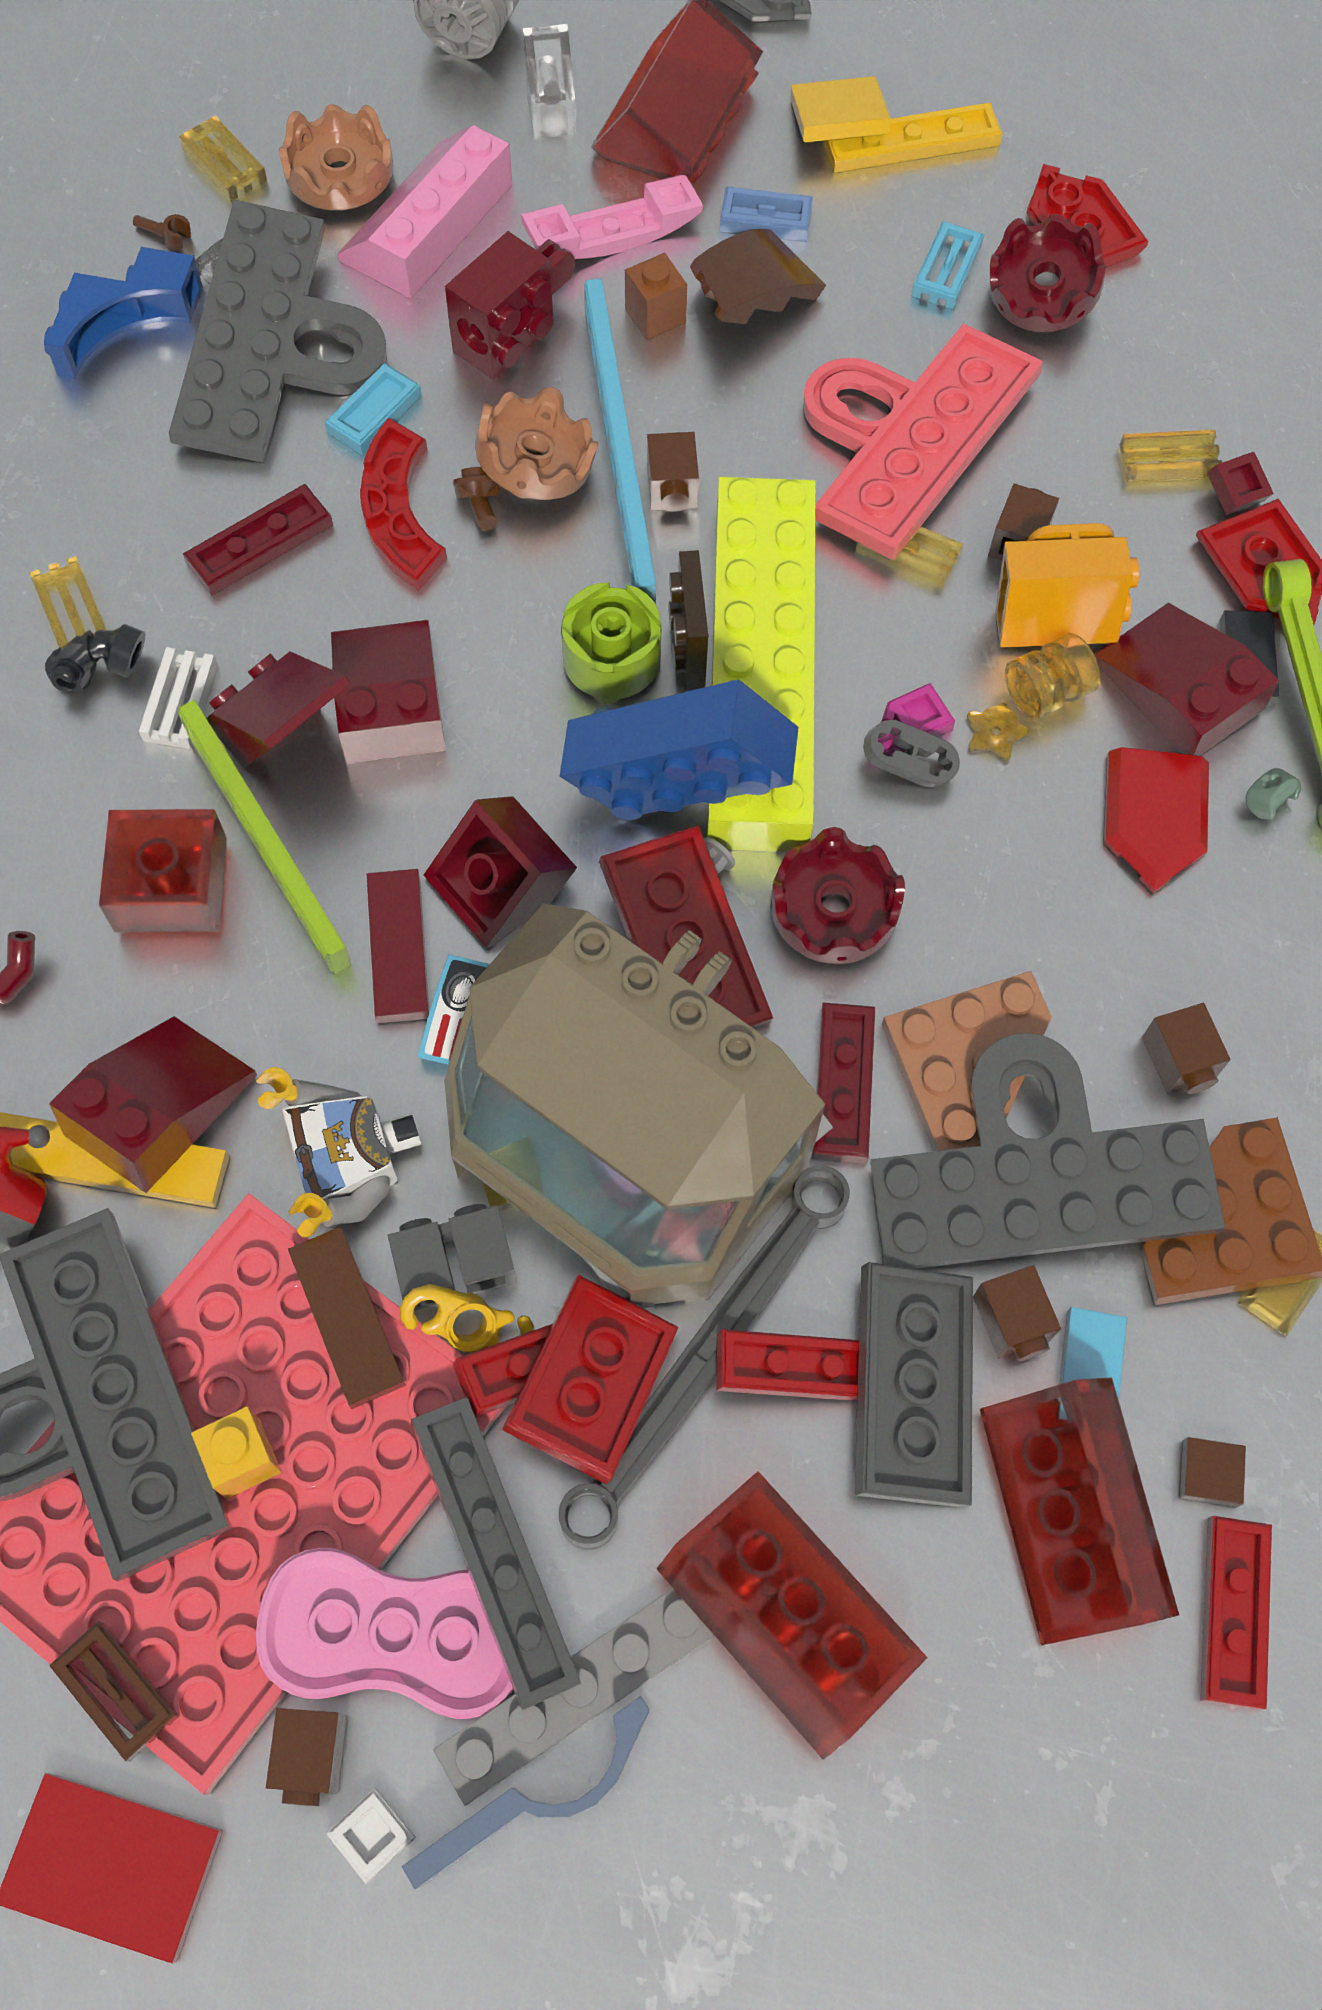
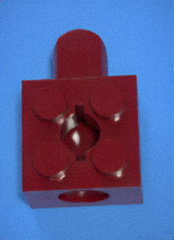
[444,231,575,380]

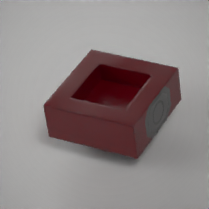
[1207,451,1274,515]

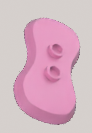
[256,1548,514,1719]

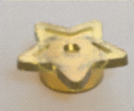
[967,703,1030,761]

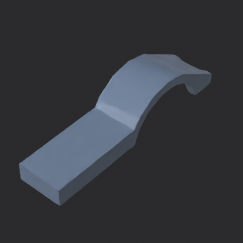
[401,1696,650,1889]

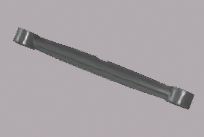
[559,1165,850,1549]

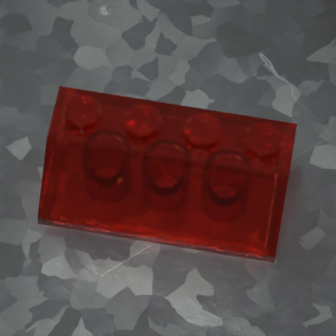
[980,1377,1179,1646]

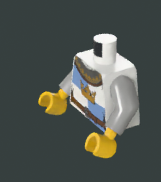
[256,1067,421,1237]

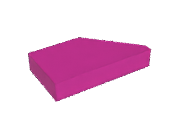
[872,683,955,766]

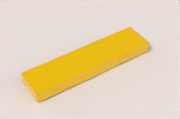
[823,102,1002,173]

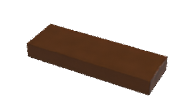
[288,1227,406,1409]

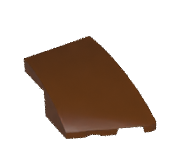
[690,229,826,324]

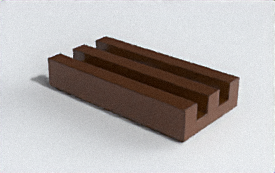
[49,1621,179,1762]

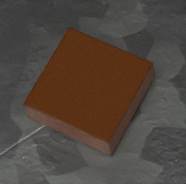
[1180,1437,1246,1507]

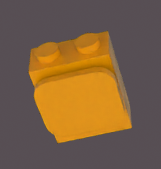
[995,523,1139,647]

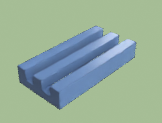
[720,187,813,242]

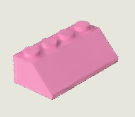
[337,125,512,299]

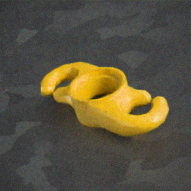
[400,1284,534,1352]

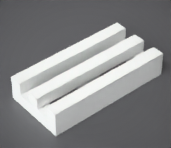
[139,647,218,750]

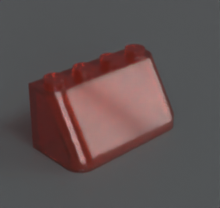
[591,0,763,184]

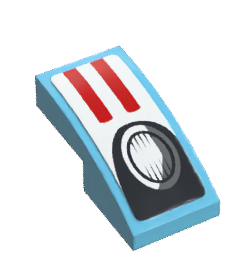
[418,954,490,1065]

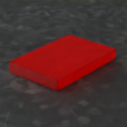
[502,1274,679,1484]
[0,1773,223,1964]

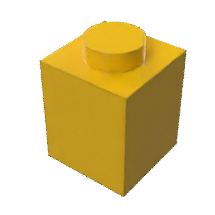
[191,1406,282,1499]

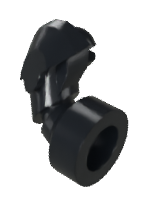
[45,624,146,693]

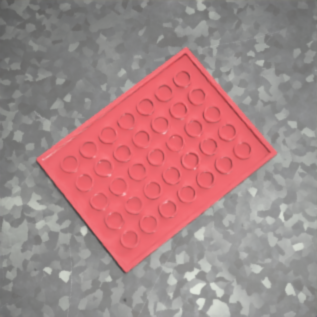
[0,1193,506,1795]

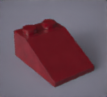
[1092,603,1279,756]
[331,620,446,764]
[206,651,351,768]
[49,1016,257,1193]

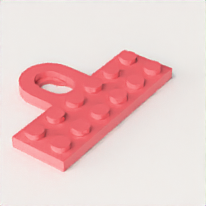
[804,323,1043,561]

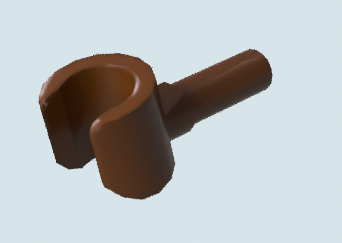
[133,214,191,252]

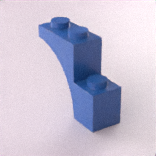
[44,247,203,379]

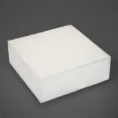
[326,1788,416,1884]

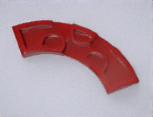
[360,418,447,591]

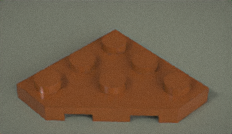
[1141,1117,1322,1305]

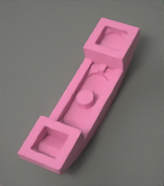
[521,174,703,259]

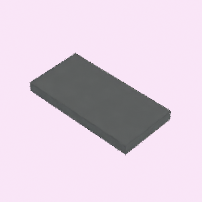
[855,1262,973,1508]

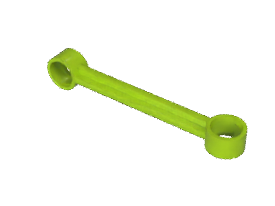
[1263,559,1322,828]

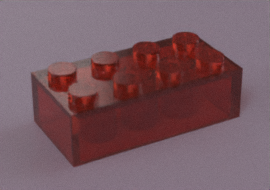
[656,1471,928,1760]

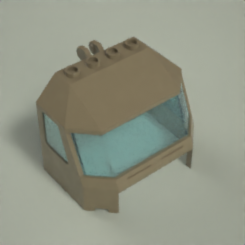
[444,903,825,1308]

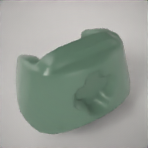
[1245,768,1301,820]

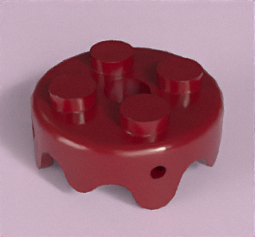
[990,214,1106,333]
[770,827,905,964]

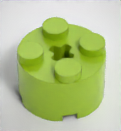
[561,582,662,704]

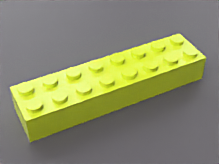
[707,477,816,852]

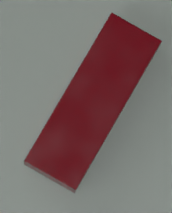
[183,484,333,596]
[366,869,429,1024]
[812,1002,875,1164]

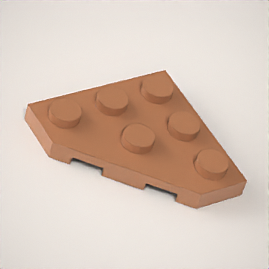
[882,971,1052,1152]

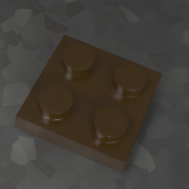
[668,550,709,692]

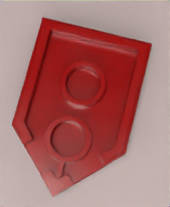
[1026,164,1149,268]
[1196,498,1322,625]
[1104,747,1209,894]

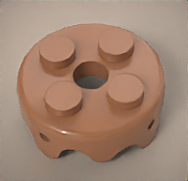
[279,104,393,211]
[475,387,599,500]

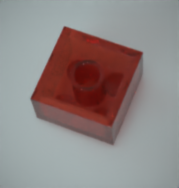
[99,809,227,932]

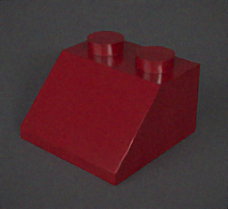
[423,796,577,948]

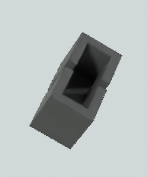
[387,1204,517,1311]

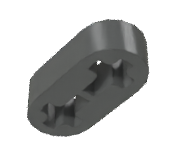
[863,720,960,788]

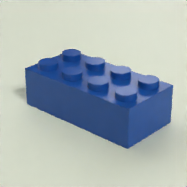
[559,679,799,820]

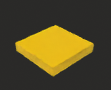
[791,76,891,142]

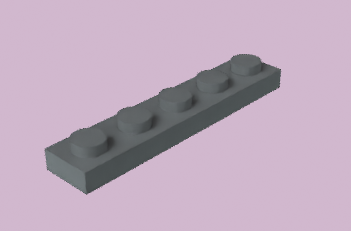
[411,1397,581,1711]

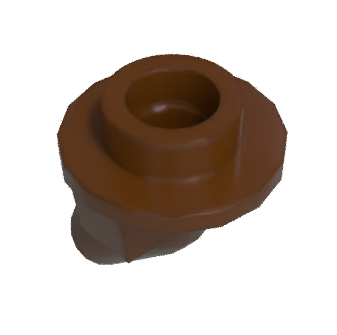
[453,467,499,531]

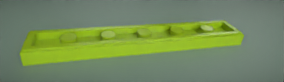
[178,699,351,974]

